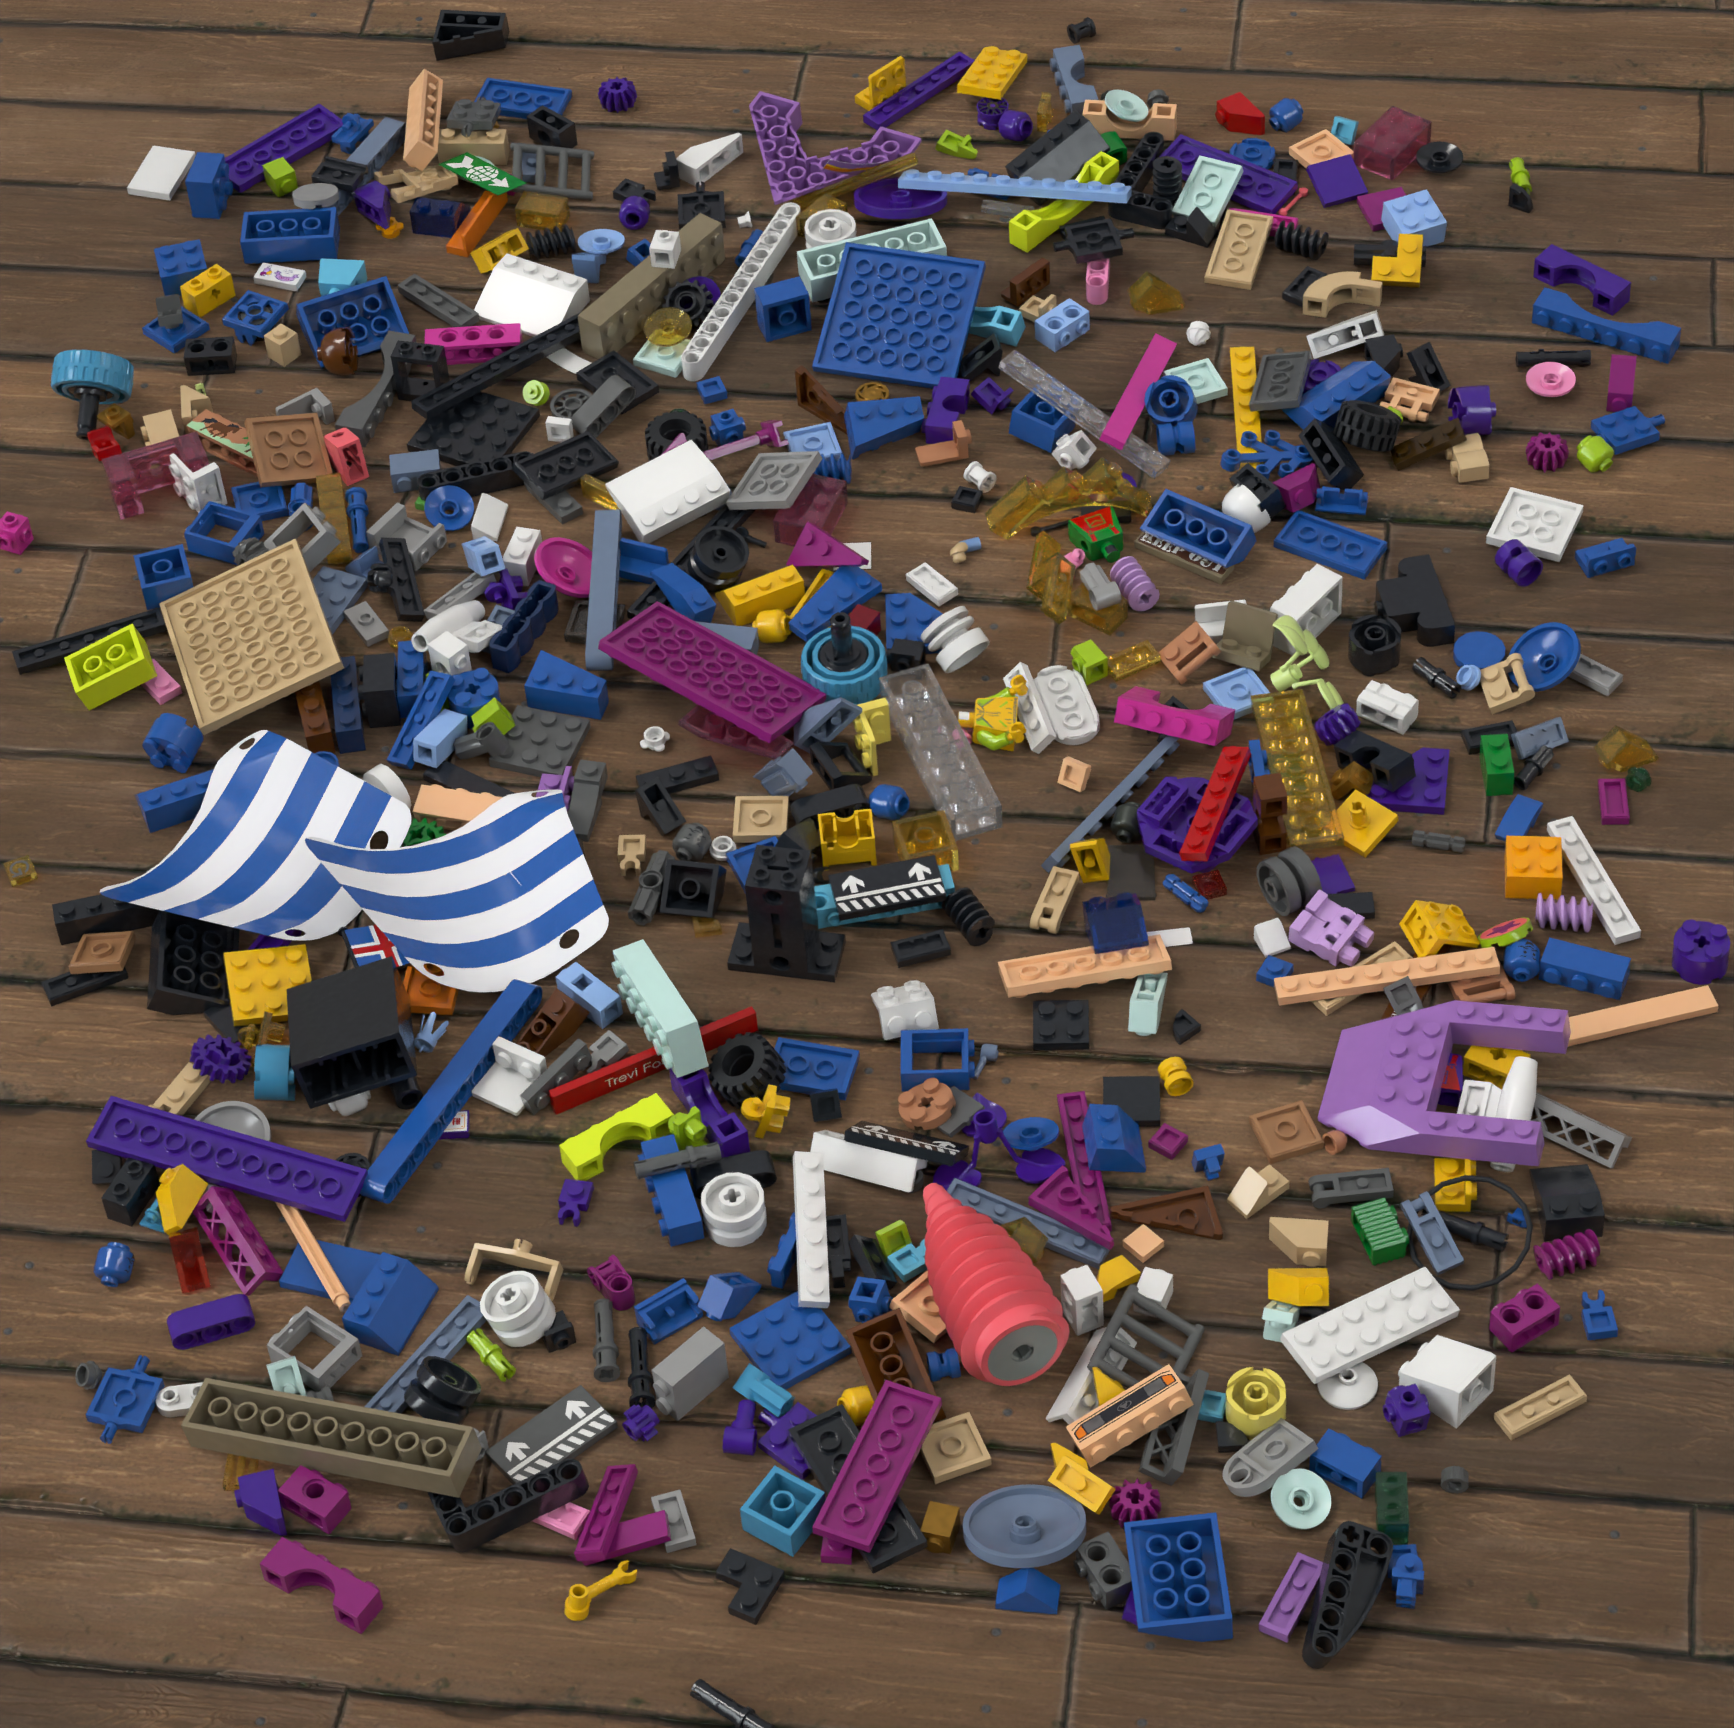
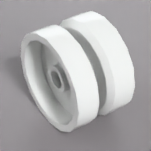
[804,209,857,249]
[701,1172,767,1247]
[480,1271,556,1347]

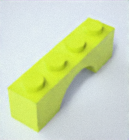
[559,1093,674,1181]

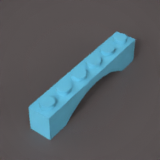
[969,306,1026,347]

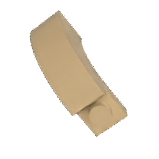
[1303,272,1383,318]

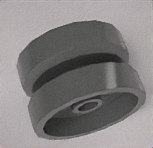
[1256,846,1322,916]

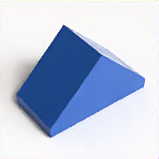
[995,1568,1061,1615]

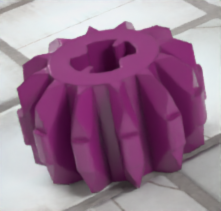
[1526,432,1569,473]
[1109,1478,1161,1528]

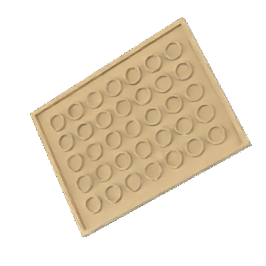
[159,538,344,735]

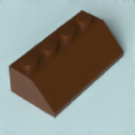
[845,1307,946,1423]

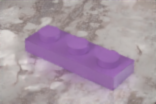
[1259,1552,1323,1642]

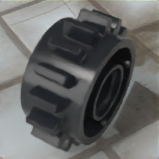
[662,279,715,332]

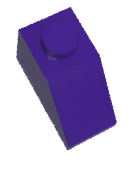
[234,1469,287,1536]

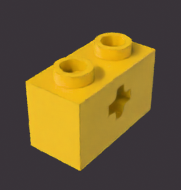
[470,228,529,274]
[180,264,236,318]
[1463,1045,1531,1090]

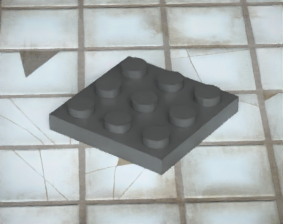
[489,705,591,777]

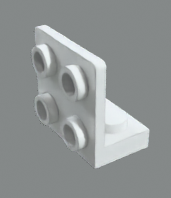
[169,453,227,513]
[472,1037,547,1116]

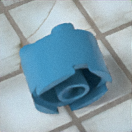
[254,1044,296,1101]

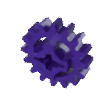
[190,1034,252,1084]

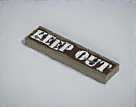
[1134,532,1234,584]

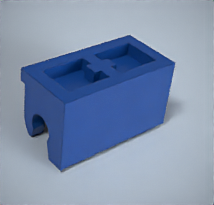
[634,1278,703,1345]

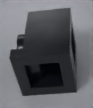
[886,638,926,678]

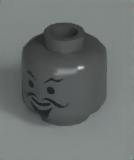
[672,823,712,862]

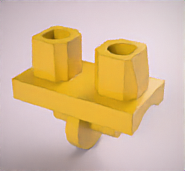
[741,1084,790,1139]

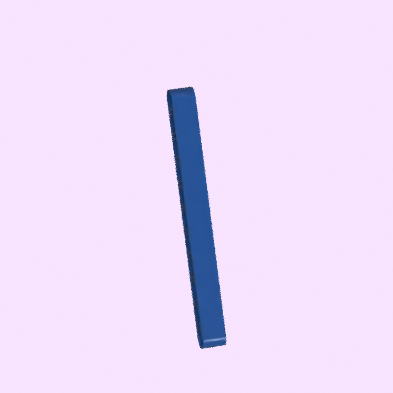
[360,979,543,1204]

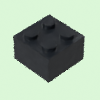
[358,653,401,728]

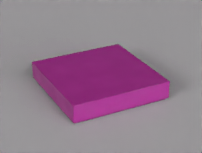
[1357,187,1406,232]

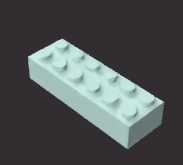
[797,218,947,302]
[611,939,709,1078]

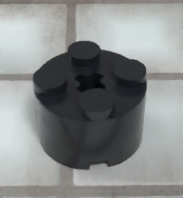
[1348,615,1401,677]

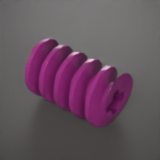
[1533,1229,1600,1280]

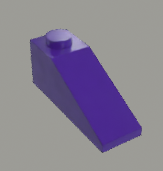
[352,180,391,229]

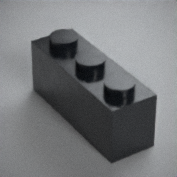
[1298,418,1364,491]

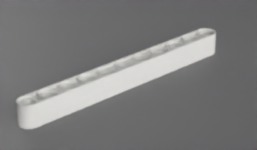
[681,202,802,381]

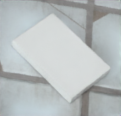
[127,146,196,200]

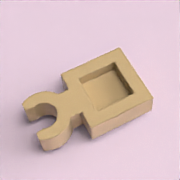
[617,835,646,876]

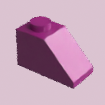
[1606,354,1637,412]
[1273,463,1320,513]

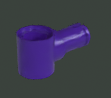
[723,1400,757,1456]

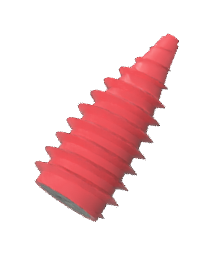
[923,1183,1070,1386]

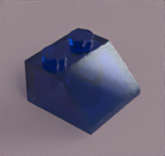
[409,197,471,238]
[1082,892,1149,954]

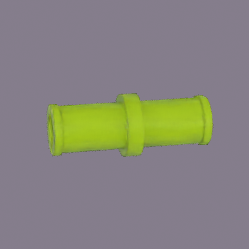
[1509,157,1532,195]
[466,1328,516,1382]

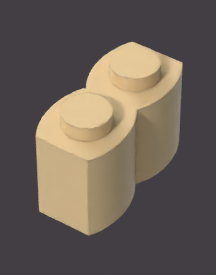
[1445,433,1489,483]

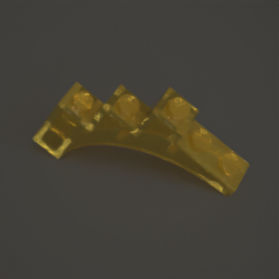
[985,457,1153,540]

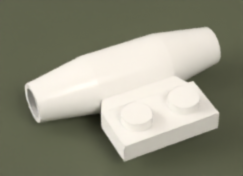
[411,600,502,653]
[1457,1056,1538,1172]

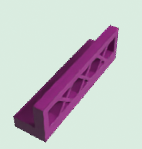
[192,1186,283,1296]

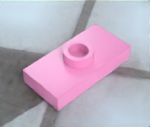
[532,1502,590,1540]

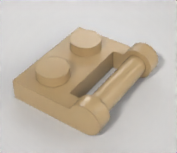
[1480,653,1535,715]

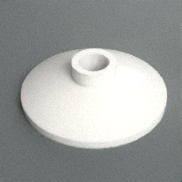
[1317,1362,1378,1410]

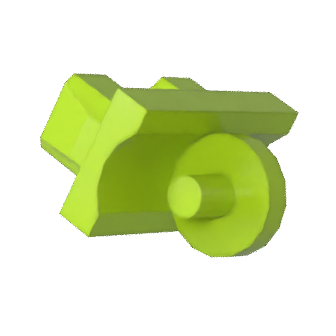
[668,1106,708,1151]

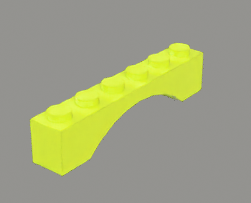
[1009,151,1119,253]

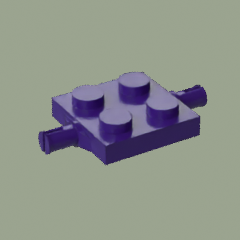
[758,1402,817,1480]

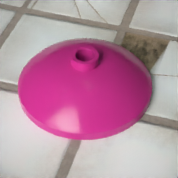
[534,537,592,598]

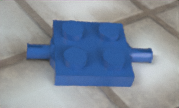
[1591,406,1665,455]
[86,1355,165,1444]

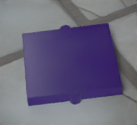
[1311,854,1355,894]

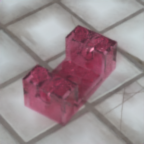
[102,431,209,520]

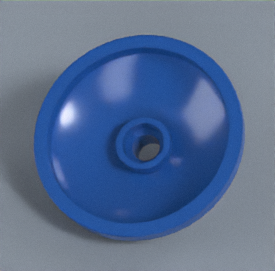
[1508,622,1581,692]

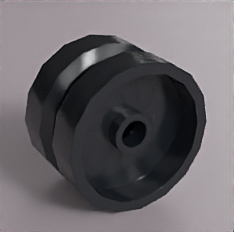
[687,526,749,592]
[404,1356,481,1425]

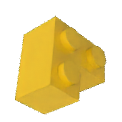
[1371,234,1423,287]

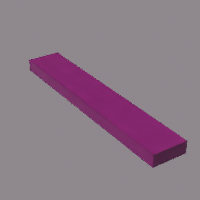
[1057,1091,1112,1231]

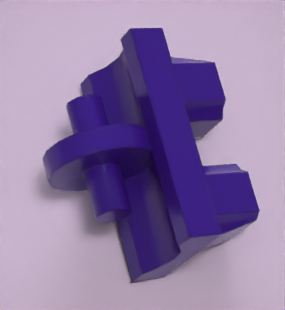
[485,568,527,610]

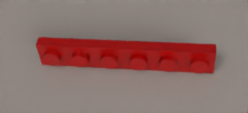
[1179,746,1251,862]

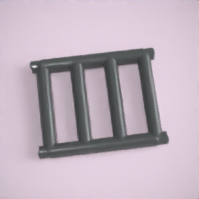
[510,142,595,200]
[1087,1284,1205,1389]

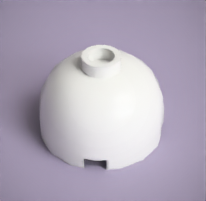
[1222,484,1271,533]

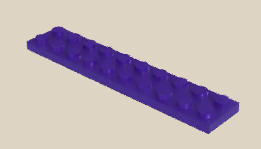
[86,1096,368,1222]

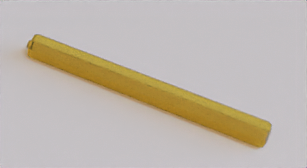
[788,153,918,211]

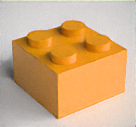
[1504,836,1563,899]

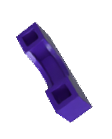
[1533,244,1631,316]
[669,1069,750,1158]

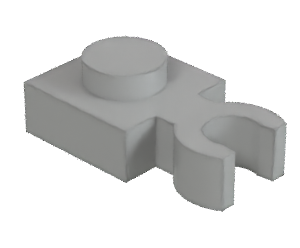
[582,1030,629,1074]

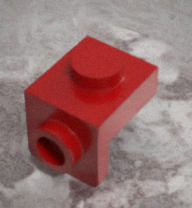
[87,426,122,462]

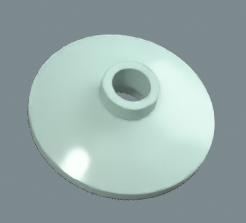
[1105,90,1148,122]
[1271,1469,1331,1530]

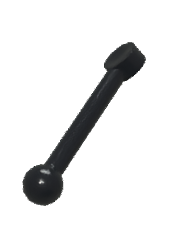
[1030,516,1079,537]

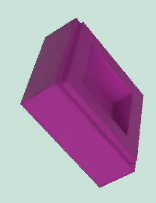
[1148,1123,1188,1160]

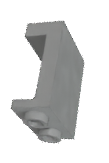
[366,502,447,571]

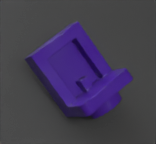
[971,377,1014,415]

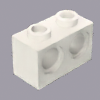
[1060,1265,1104,1336]

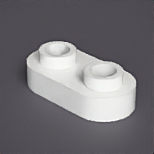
[155,1382,203,1417]

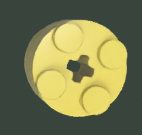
[1225,1367,1286,1440]

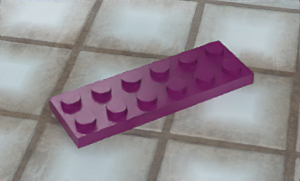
[812,1380,942,1553]

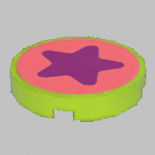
[1478,917,1533,948]

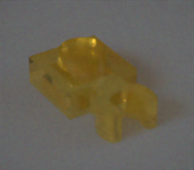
[1037,92,1053,132]

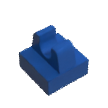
[1191,1144,1225,1181]

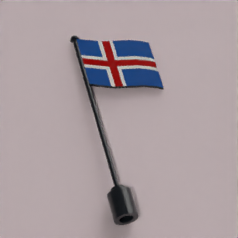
[338,924,423,1110]

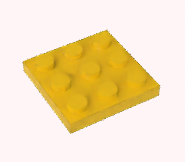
[224,944,312,1026]

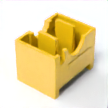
[818,809,877,871]

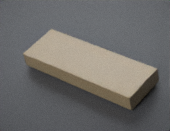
[1494,1374,1587,1441]

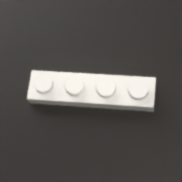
[1003,662,1056,754]

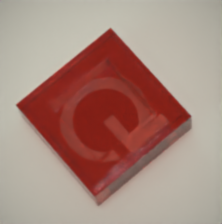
[1192,870,1227,900]

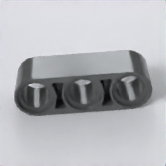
[571,375,636,438]

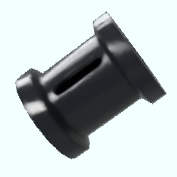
[1067,17,1096,44]

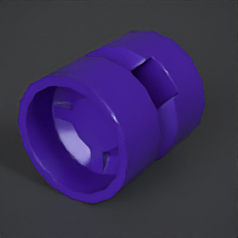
[1495,539,1543,587]

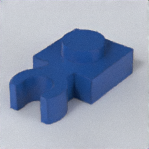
[1581,1290,1618,1340]

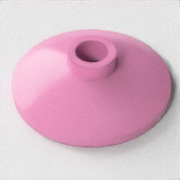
[1526,362,1576,397]

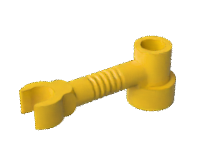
[564,1560,637,1621]

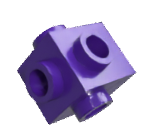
[1383,1383,1431,1437]

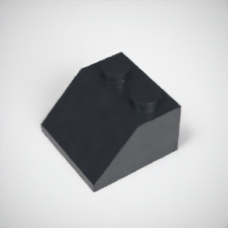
[660,859,727,918]

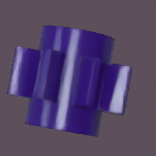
[622,1405,659,1441]

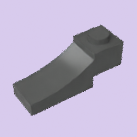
[567,759,608,842]

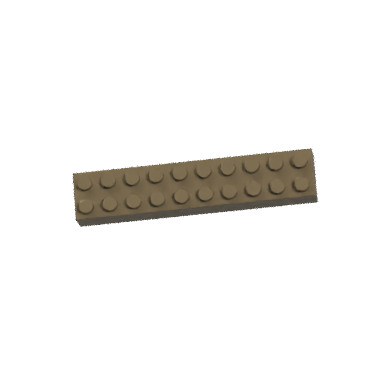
[181,1378,482,1498]

